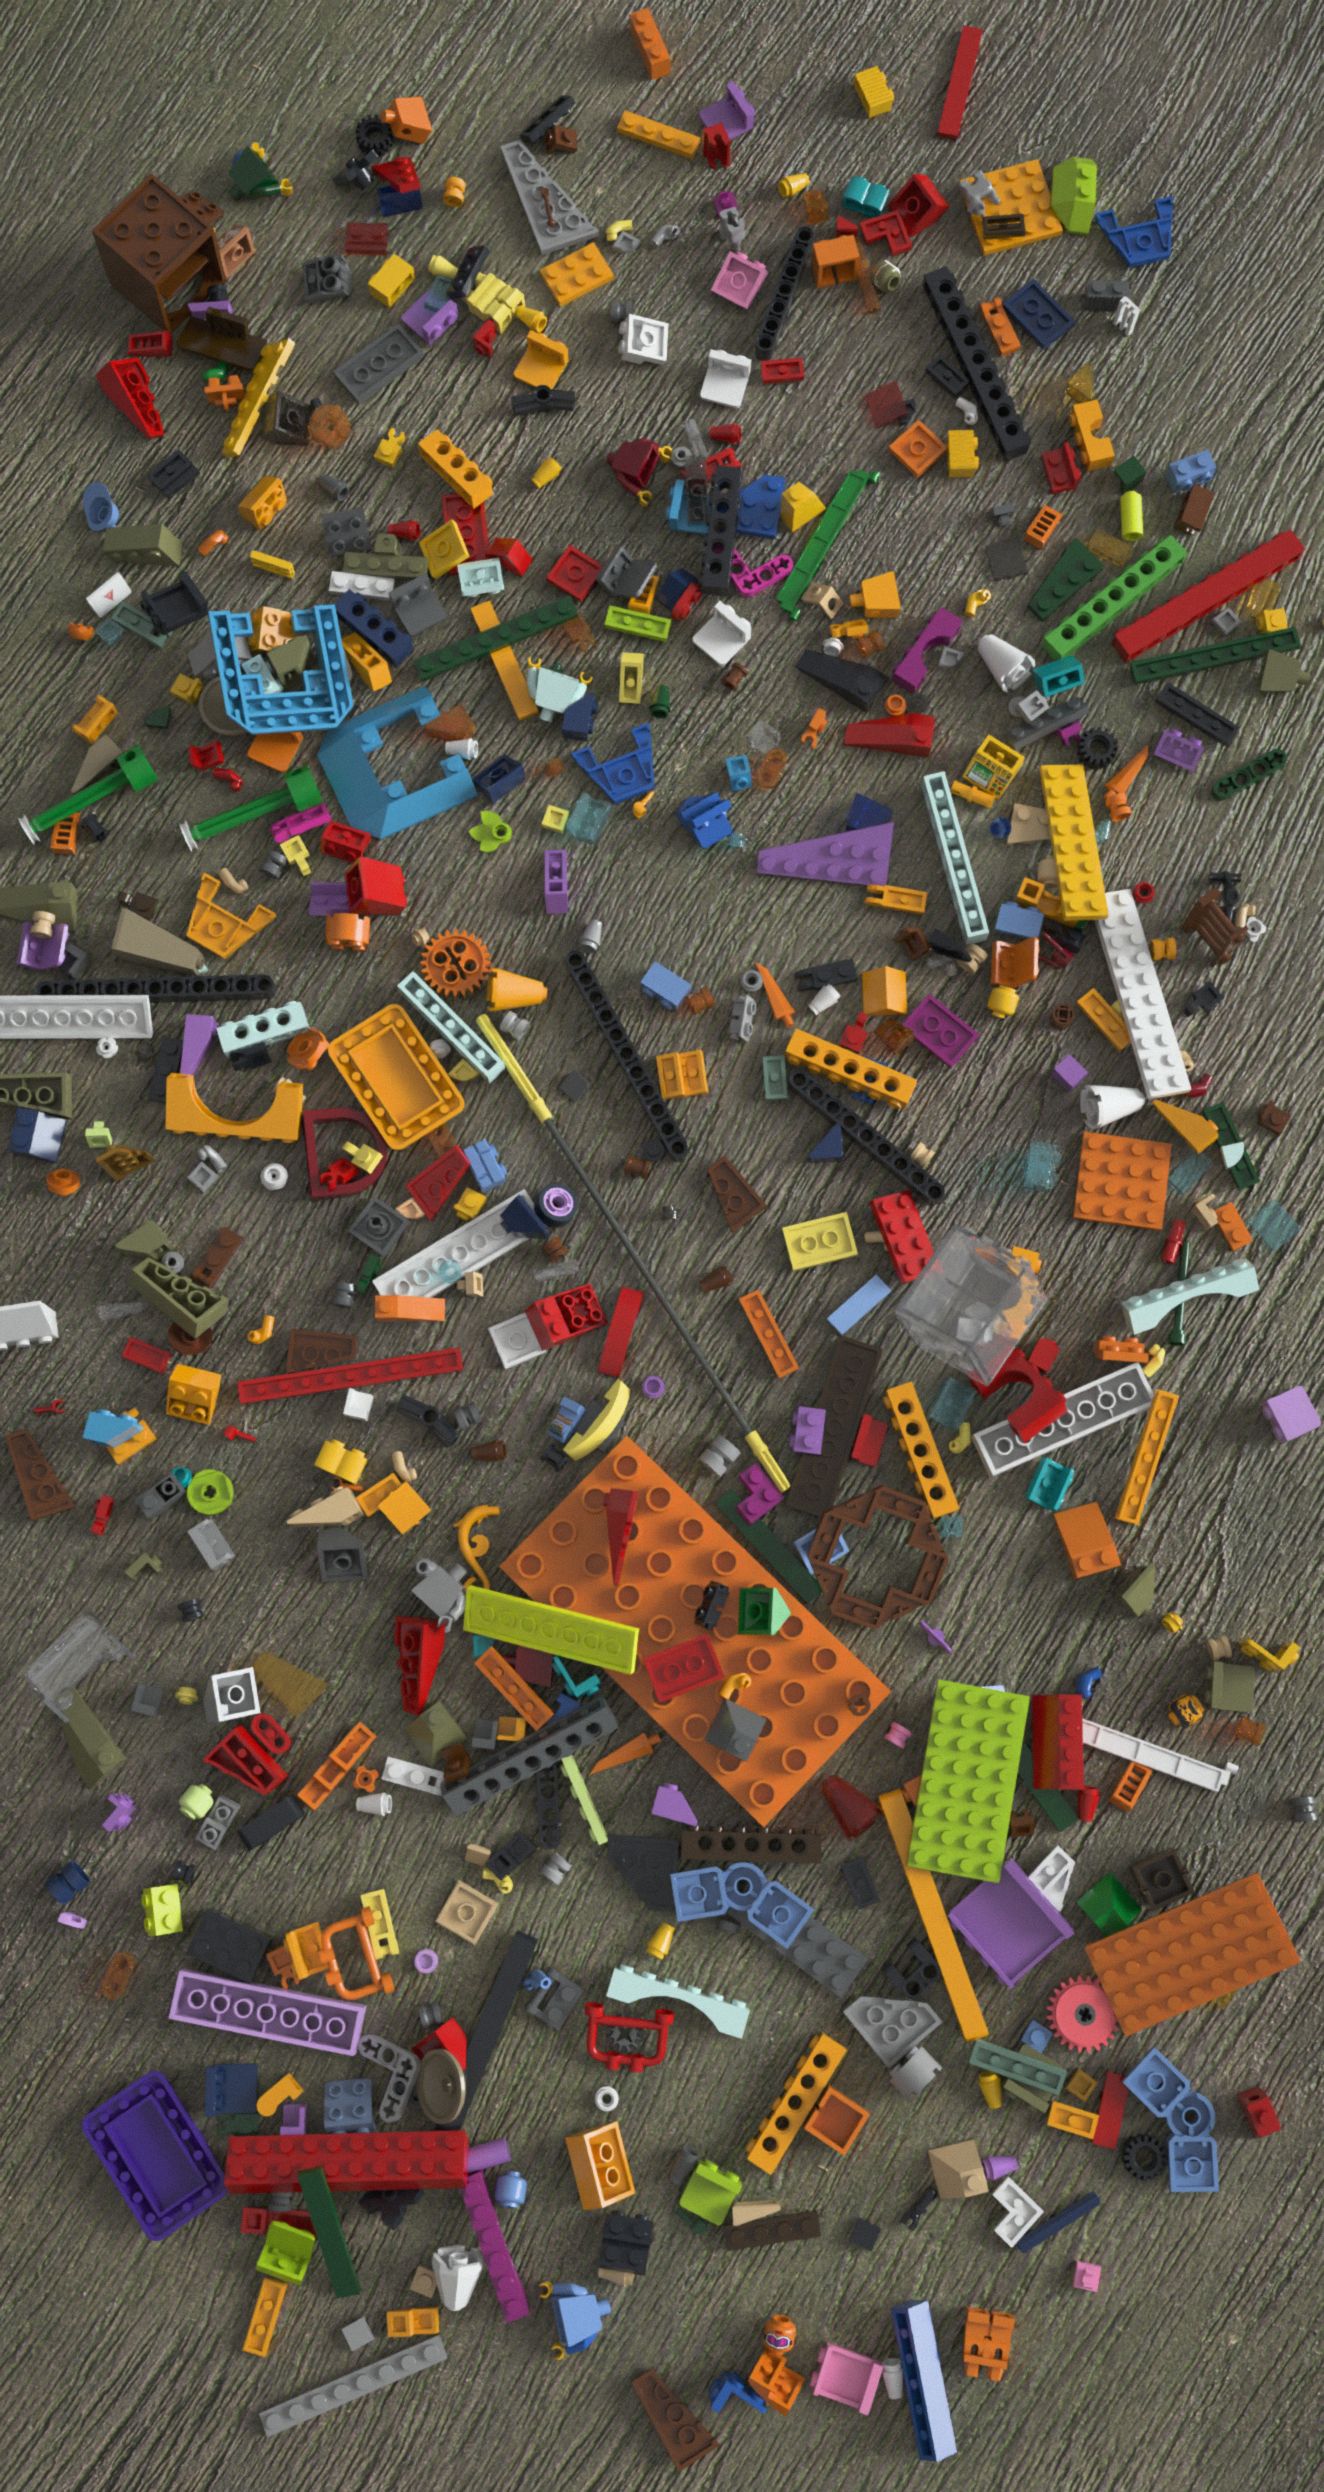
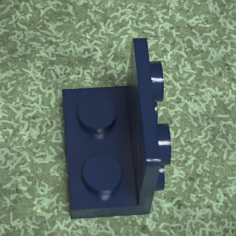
[205,2063,258,2117]

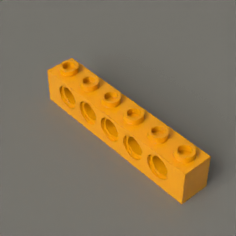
[785,1028,917,1110]
[883,1381,959,1520]
[745,2032,847,2175]

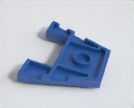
[1094,196,1174,268]
[571,722,655,805]

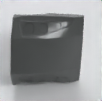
[301,254,352,303]

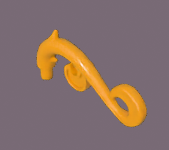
[453,1504,500,1593]

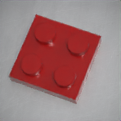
[546,545,603,603]

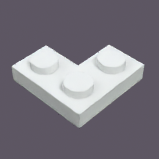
[992,2175,1044,2248]

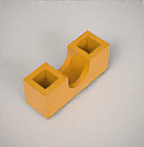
[1069,400,1115,472]
[1014,877,1078,928]

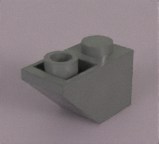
[135,1473,186,1520]

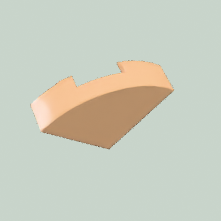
[395,1197,426,1220]

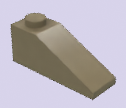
[71,734,123,795]

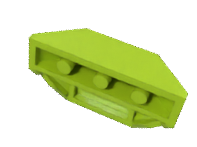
[1051,156,1097,235]

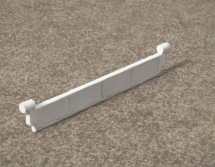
[1082,1718,1239,1793]

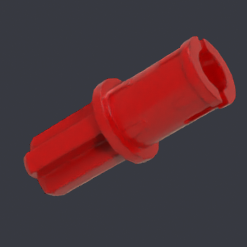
[1161,1220,1186,1264]

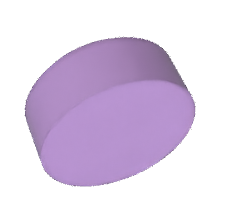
[414,1949,438,1973]

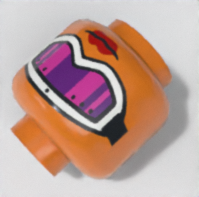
[763,2315,796,2355]

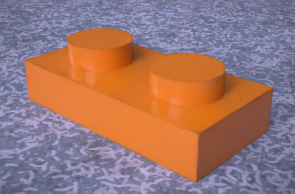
[1214,1202,1253,1252]

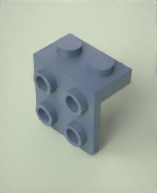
[324,2078,376,2134]

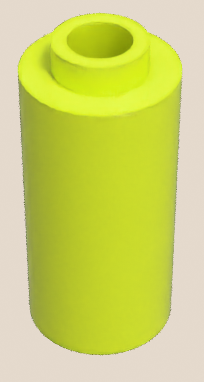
[1120,491,1143,542]

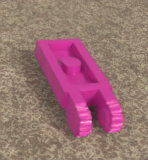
[270,803,331,843]

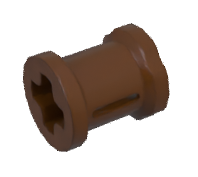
[721,662,749,691]
[624,1154,651,1179]
[848,1695,871,1716]

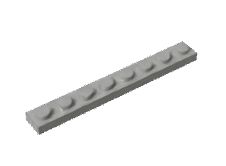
[259,2333,448,2437]

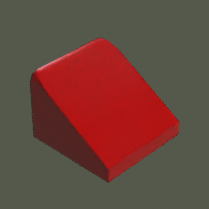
[836,216,858,241]

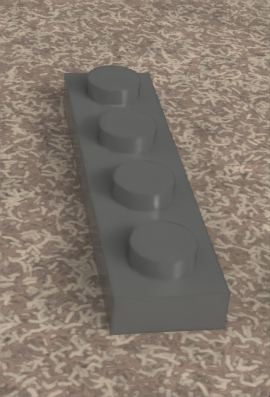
[1004,697,1090,751]

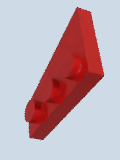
[371,156,421,193]

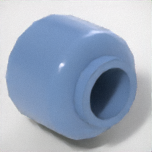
[494,2171,527,2209]

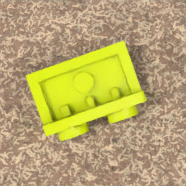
[141,1884,183,1936]

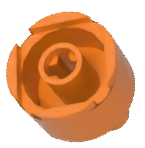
[325,913,370,952]

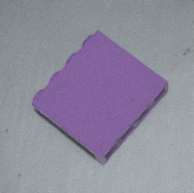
[947,1857,1074,1989]

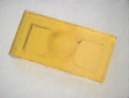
[1087,528,1134,568]

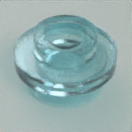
[439,1261,461,1283]

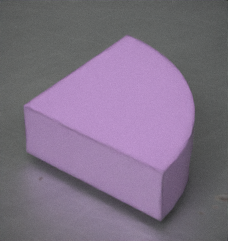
[58,1911,87,1928]

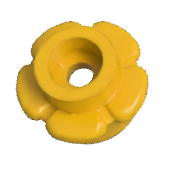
[1161,1612,1183,1634]

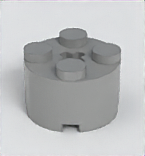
[889,2046,942,2102]

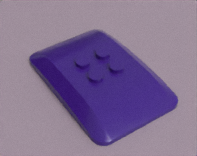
[82,2071,228,2241]

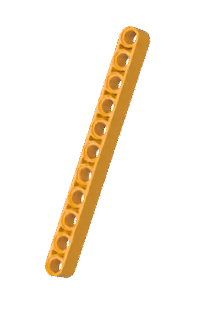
[878,1788,989,2043]

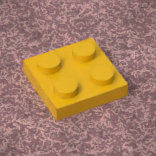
[419,519,470,579]

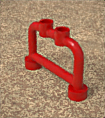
[584,2002,674,2072]

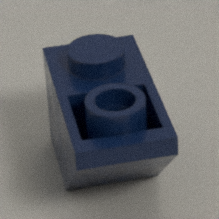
[562,693,599,741]

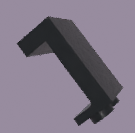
[140,571,208,635]

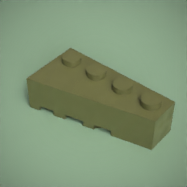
[0,1072,72,1119]

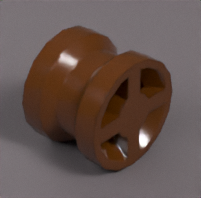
[541,1236,569,1263]

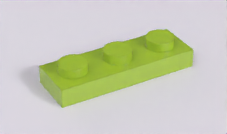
[604,605,671,642]

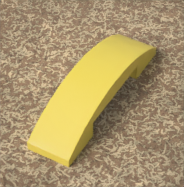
[563,1379,630,1461]

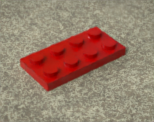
[869,1190,941,1285]

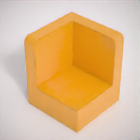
[496,1716,527,1741]

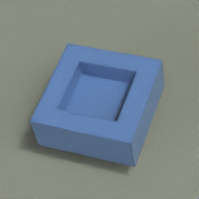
[1020,2019,1053,2053]

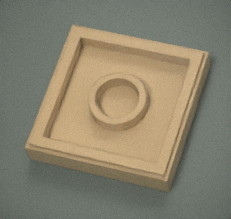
[435,1880,499,1945]

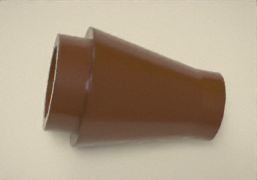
[699,1265,733,1293]
[472,1439,506,1462]

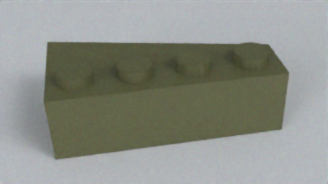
[130,1257,229,1339]

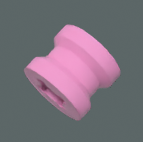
[884,1722,913,1749]

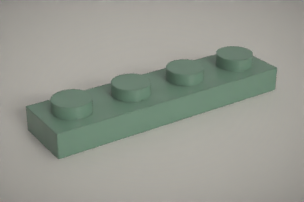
[968,2038,1067,2095]

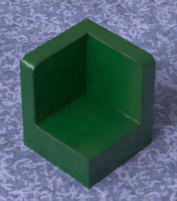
[1114,456,1146,494]

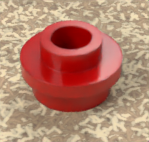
[1133,882,1155,904]

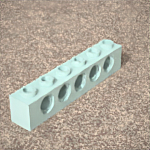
[397,971,505,1084]

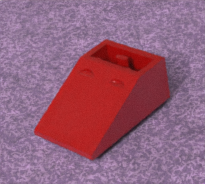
[525,1283,608,1351]

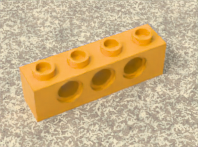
[418,429,493,509]

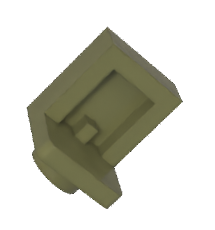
[125,1552,164,1580]

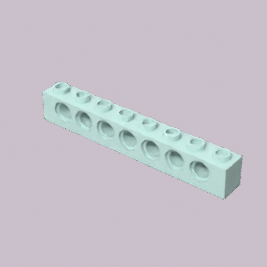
[921,771,989,945]

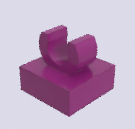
[712,190,738,219]
[1054,721,1082,746]

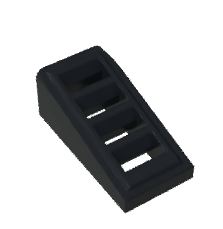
[928,929,972,962]

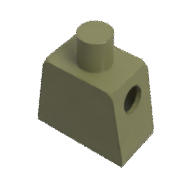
[1256,649,1310,692]

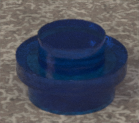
[990,817,1012,839]

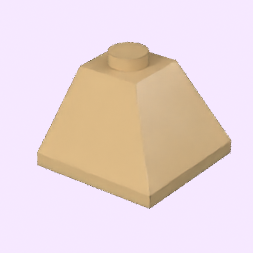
[928,2139,989,2199]

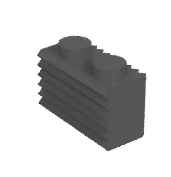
[1084,280,1129,312]

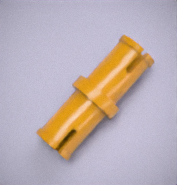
[950,780,995,809]

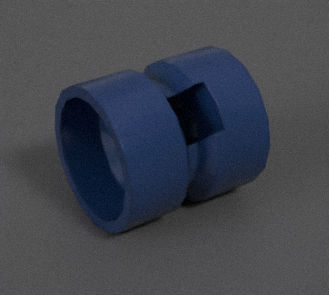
[45,1860,91,1905]

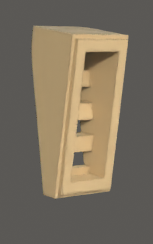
[732,2200,780,2226]

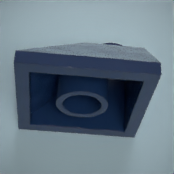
[500,1194,549,1240]

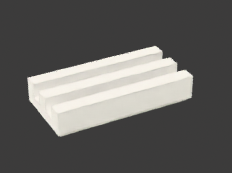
[1113,296,1140,337]

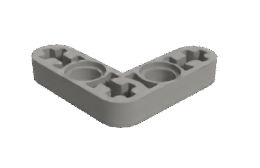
[358,2035,421,2122]

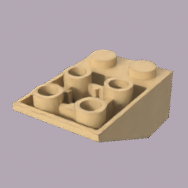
[287,1486,365,1528]

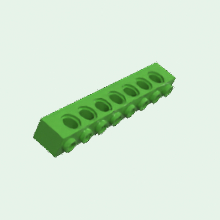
[1042,535,1188,661]

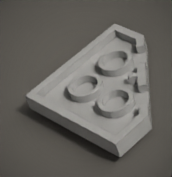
[843,1996,942,2068]

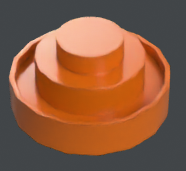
[46,1169,80,1196]

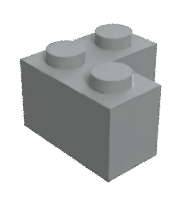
[188,633,252,679]

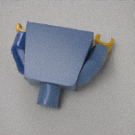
[539,2281,611,2360]

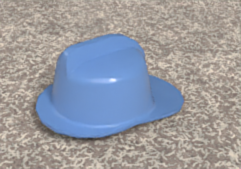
[83,482,119,531]

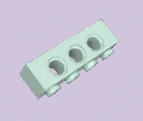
[216,1001,310,1058]

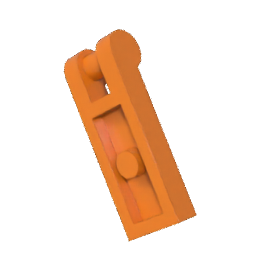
[979,297,1021,357]

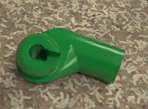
[202,362,229,383]

